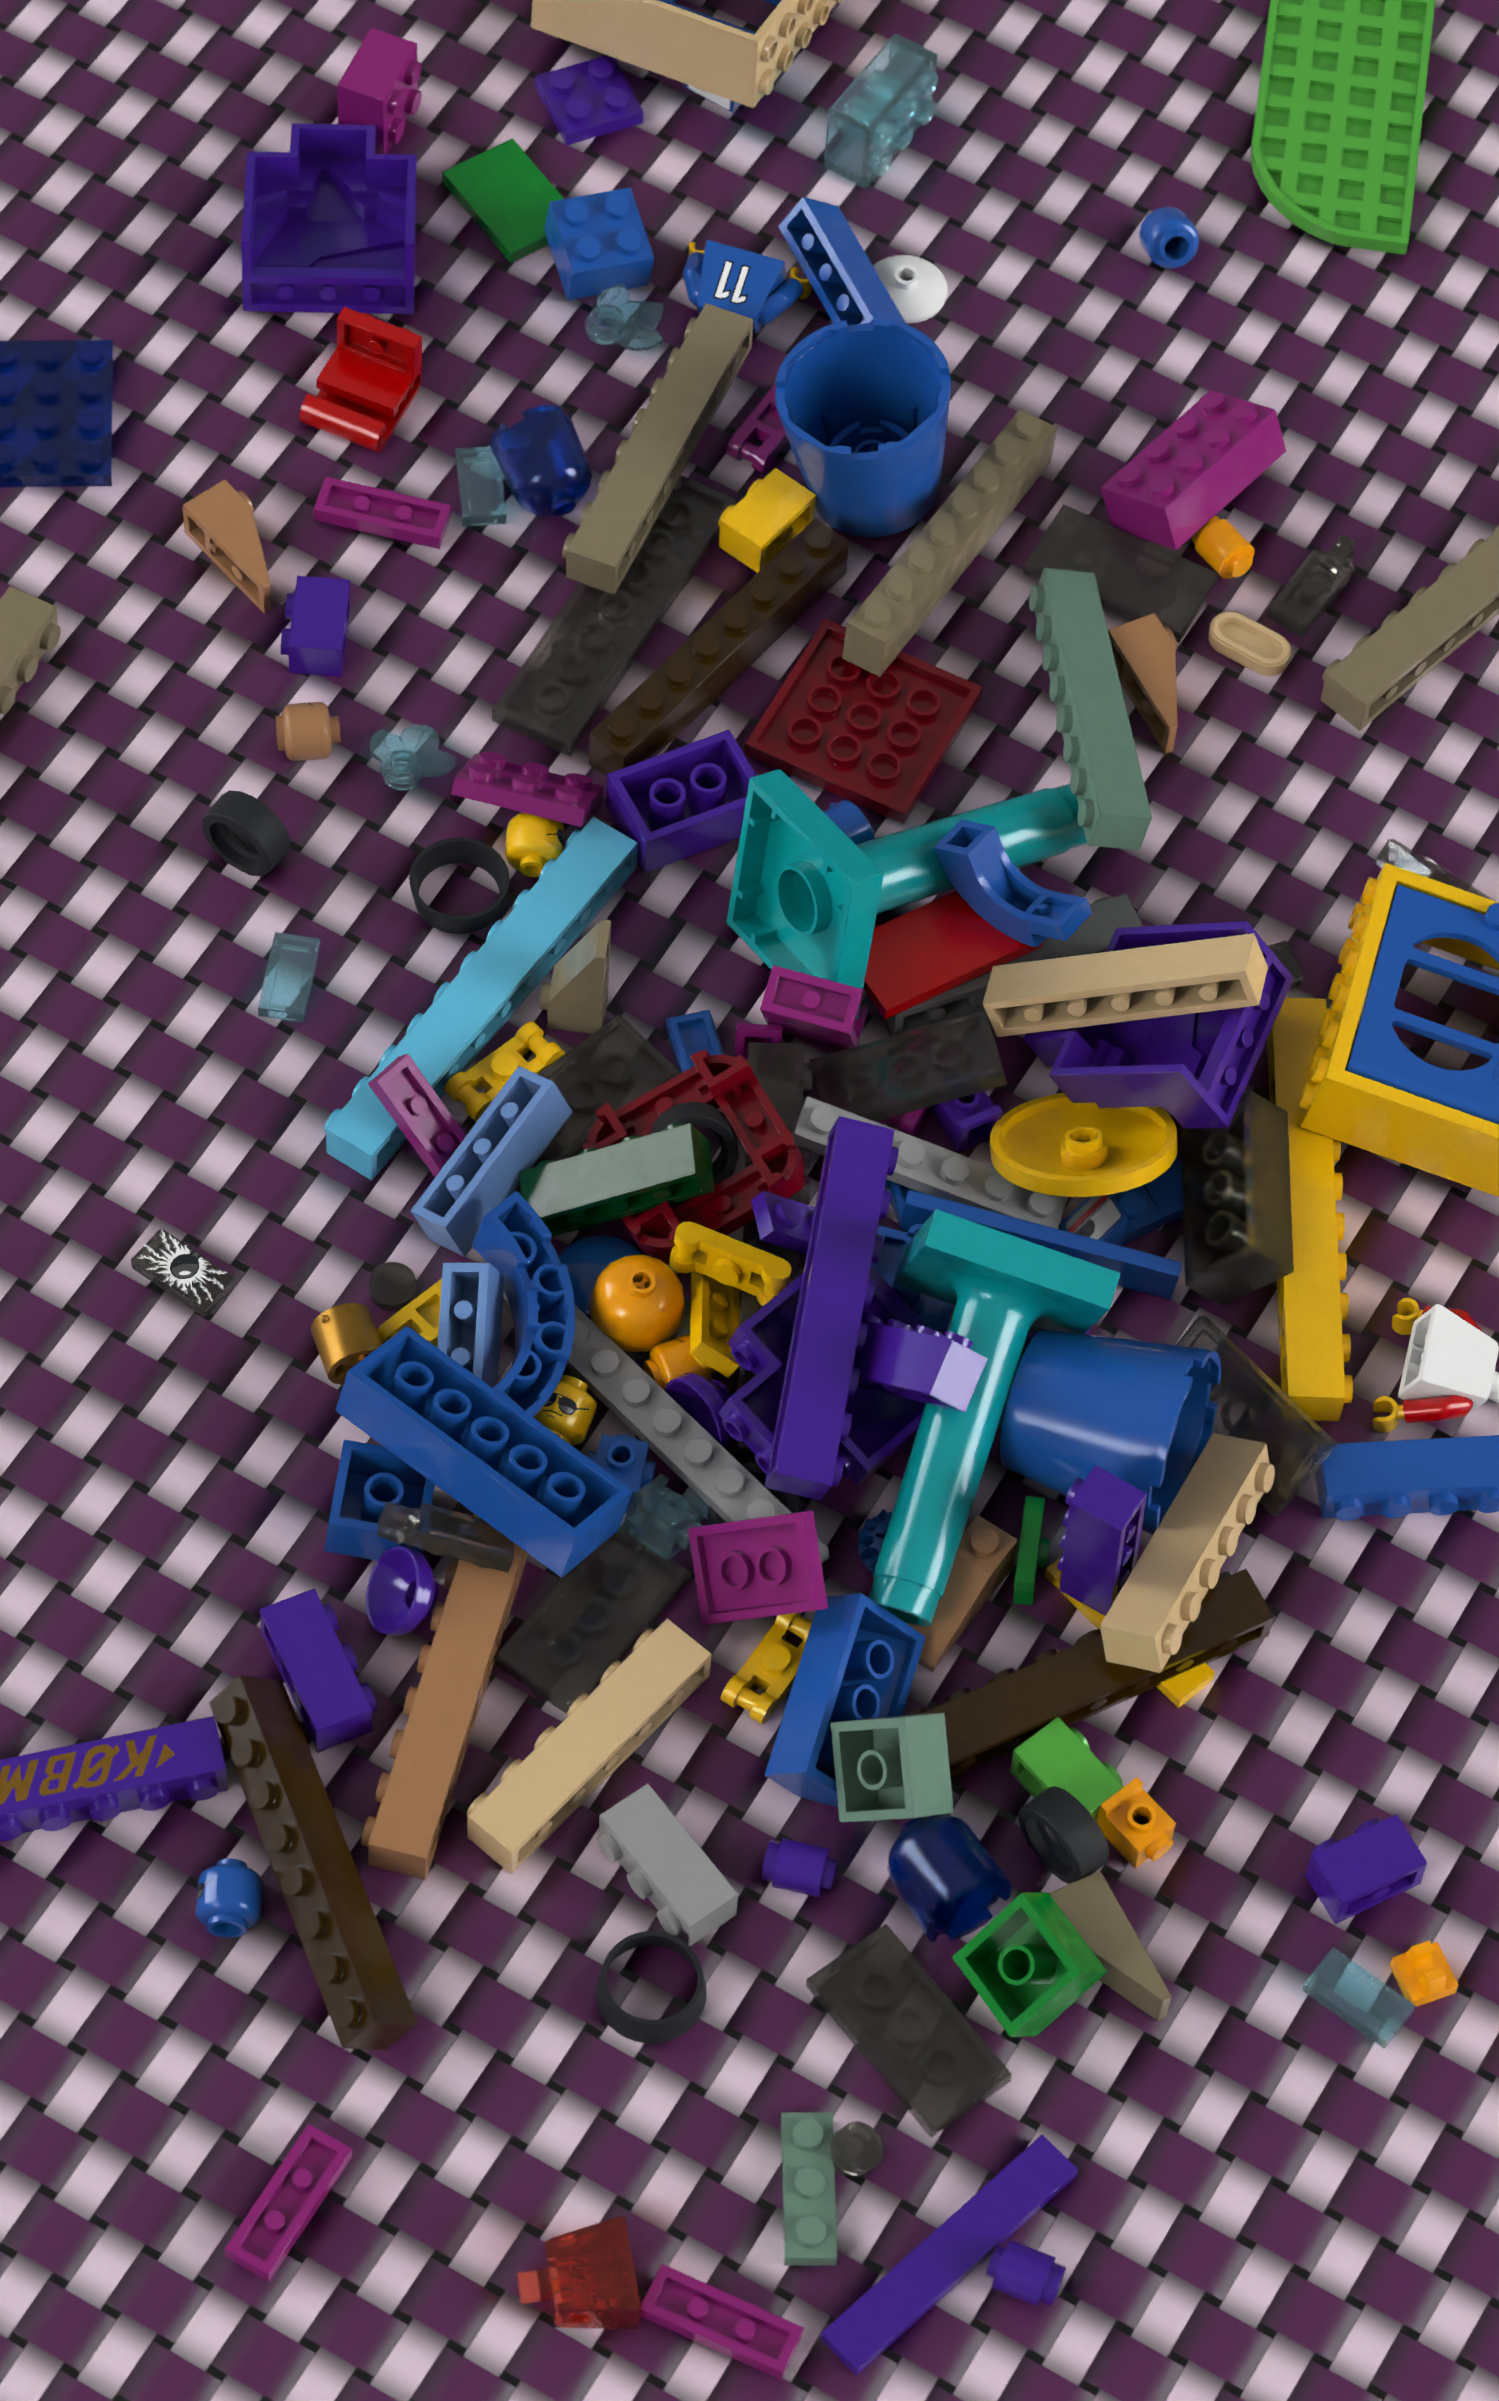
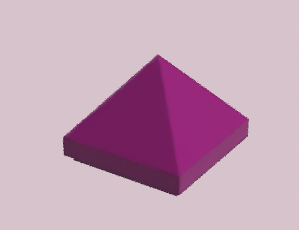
[734,1023,783,1066]

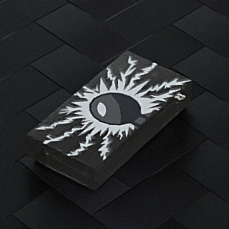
[131,1228,235,1318]

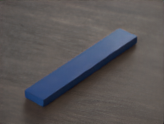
[899,1190,1182,1300]

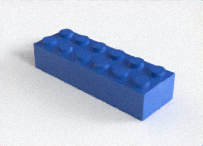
[335,1326,633,1578]

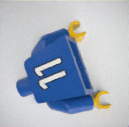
[683,240,812,334]

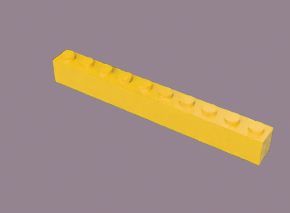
[1267,997,1353,1421]

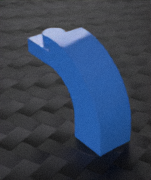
[934,820,1093,948]

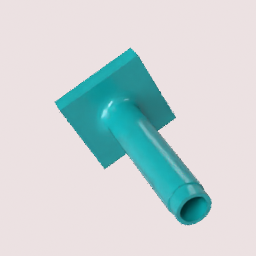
[726,769,1087,1019]
[868,1209,1121,1627]

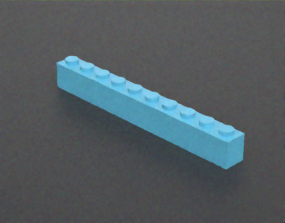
[324,817,638,1181]

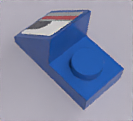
[1059,1186,1164,1246]

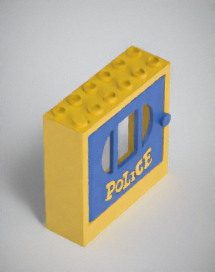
[1298,863,1499,1197]

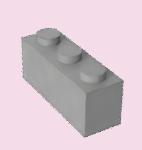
[597,1783,738,1947]

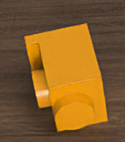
[1096,1777,1176,1868]

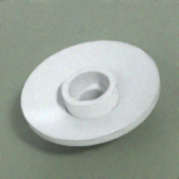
[873,255,947,324]

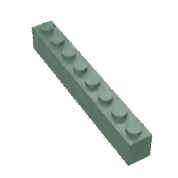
[1029,568,1152,850]

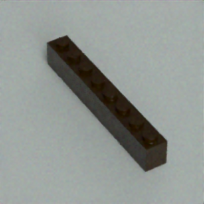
[589,519,849,777]
[907,1569,1274,1779]
[209,1676,418,2050]

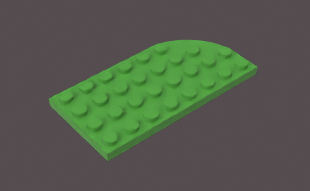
[1250,0,1435,255]

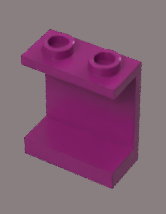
[760,965,869,1051]

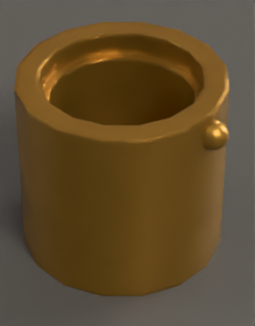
[311,1303,382,1385]

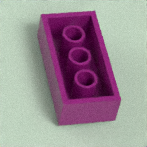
[1101,390,1286,550]

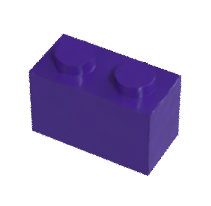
[281,576,351,677]
[1305,1814,1427,1924]

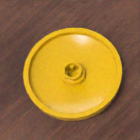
[990,1093,1178,1197]

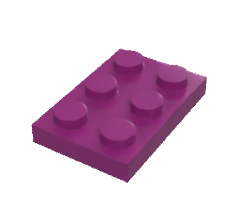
[451,752,604,827]
[688,1510,828,1625]

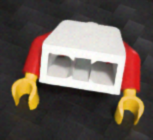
[1372,1298,1499,1433]

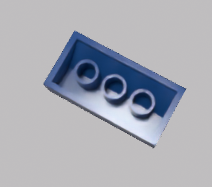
[765,1593,926,1808]

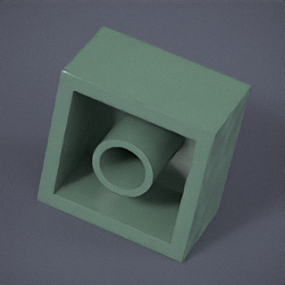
[830,1713,954,1822]

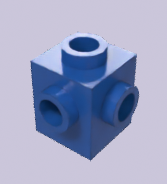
[588,1434,656,1515]

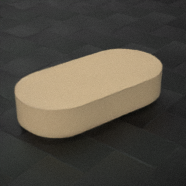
[1208,611,1291,676]

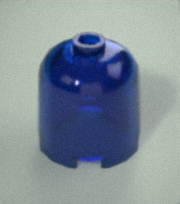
[490,405,592,516]
[887,1814,1012,1942]

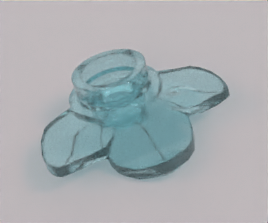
[585,284,663,351]
[370,725,457,790]

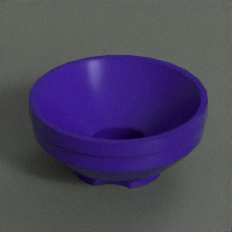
[664,1373,733,1448]
[366,1546,439,1636]

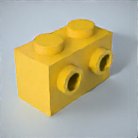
[718,468,816,573]

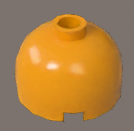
[589,1255,685,1352]

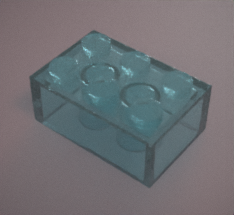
[824,33,939,188]

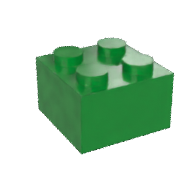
[952,1892,1107,2037]

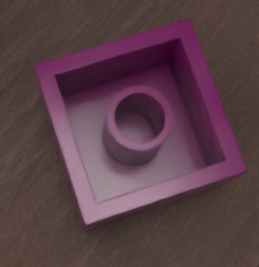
[337,28,422,154]

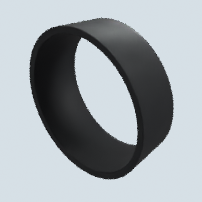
[409,837,509,934]
[595,1931,707,2044]

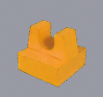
[1389,1940,1458,2009]

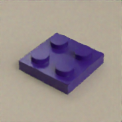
[535,55,644,146]

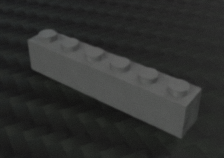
[880,894,1143,1040]

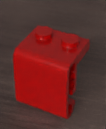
[299,307,422,452]

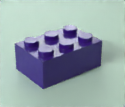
[606,729,756,873]

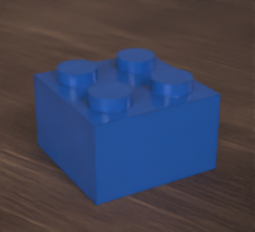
[544,187,655,301]
[324,1439,435,1560]

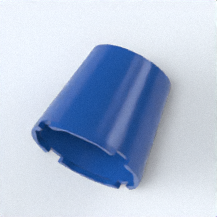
[775,318,951,537]
[999,1329,1221,1535]

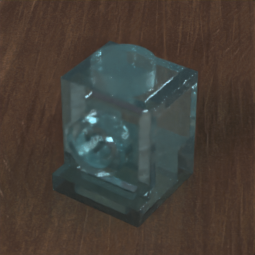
[621,1474,704,1561]

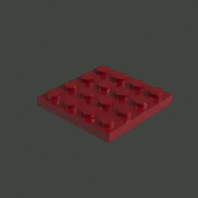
[744,619,983,824]

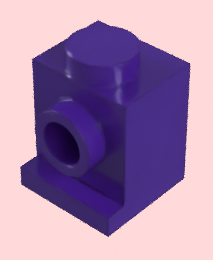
[931,1074,1002,1154]

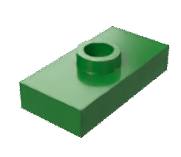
[1013,1496,1050,1606]

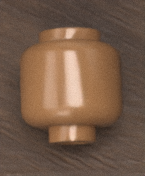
[275,702,341,761]

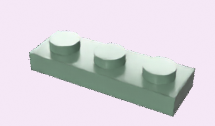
[781,2112,837,2266]

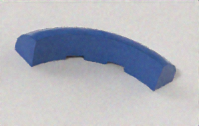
[472,1191,575,1418]

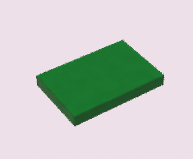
[442,138,564,263]

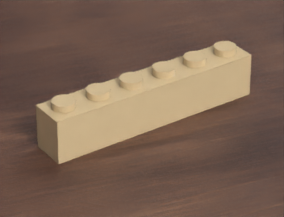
[982,933,1268,1037]
[1100,1433,1275,1673]
[467,1618,711,1874]

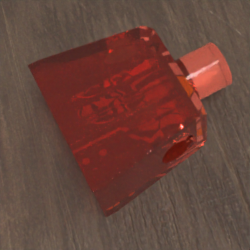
[516,2216,641,2329]

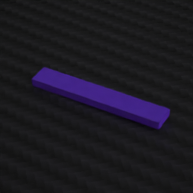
[820,2134,1079,2376]

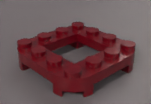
[583,1049,805,1265]

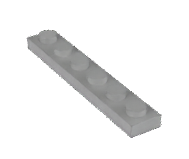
[792,1096,1068,1229]

